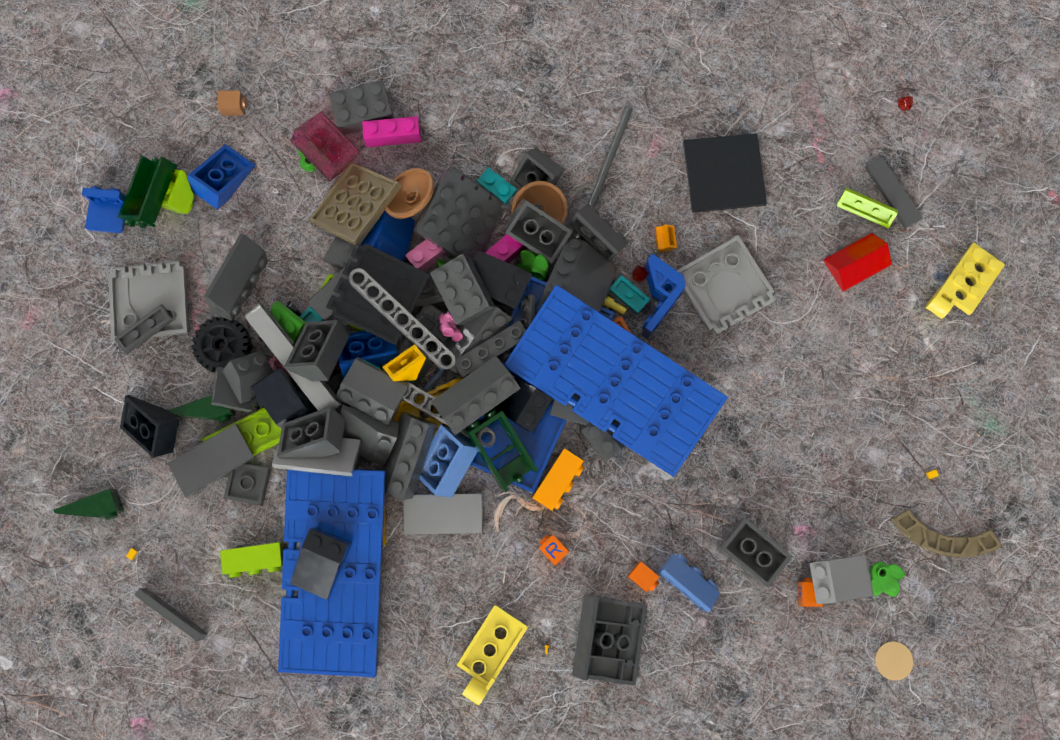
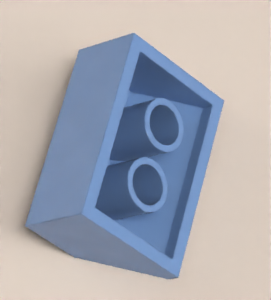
[419,425,478,497]
[657,553,720,613]

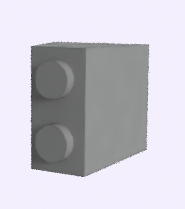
[810,555,874,604]

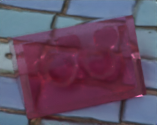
[290,111,361,182]

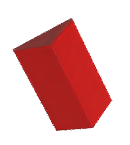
[823,233,892,292]

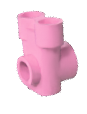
[438,311,462,342]

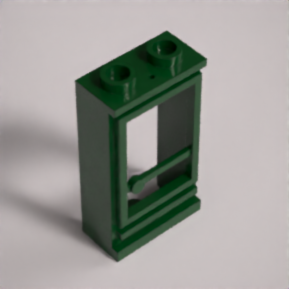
[118,156,178,229]
[465,409,538,492]

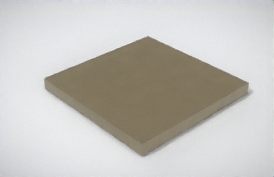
[309,161,402,246]

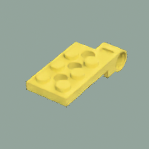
[925,242,1005,319]
[457,605,528,706]

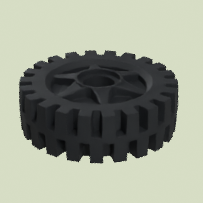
[192,316,252,372]

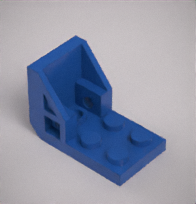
[642,253,686,340]

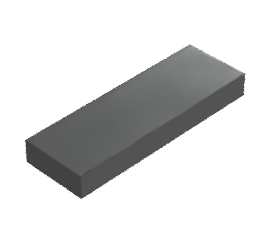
[114,304,174,354]

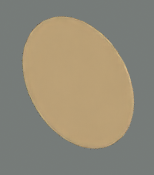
[875,641,913,681]

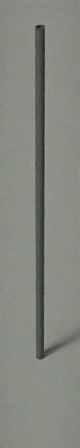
[575,107,632,240]

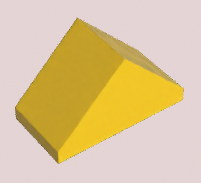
[383,344,426,381]

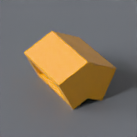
[655,224,677,252]

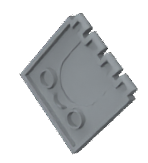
[677,235,775,335]
[108,260,189,342]

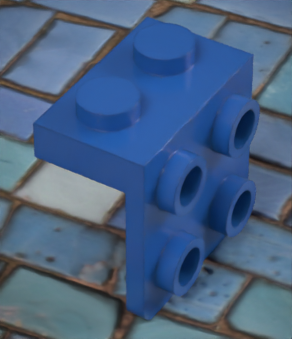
[82,186,125,233]

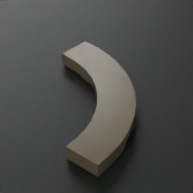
[891,509,1002,557]

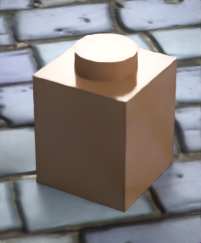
[217,90,247,116]

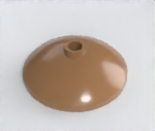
[385,168,434,219]
[511,181,568,224]

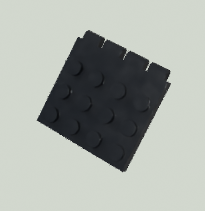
[326,243,430,345]

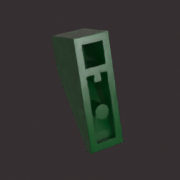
[168,395,236,423]
[54,488,124,520]

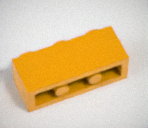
[532,448,585,511]

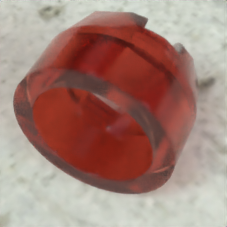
[897,96,913,111]
[632,266,649,282]

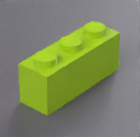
[220,542,284,578]

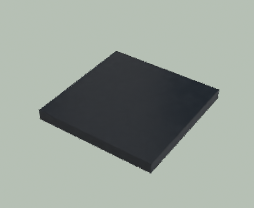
[683,133,767,213]

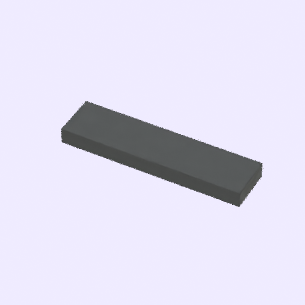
[865,157,922,229]
[135,588,208,641]

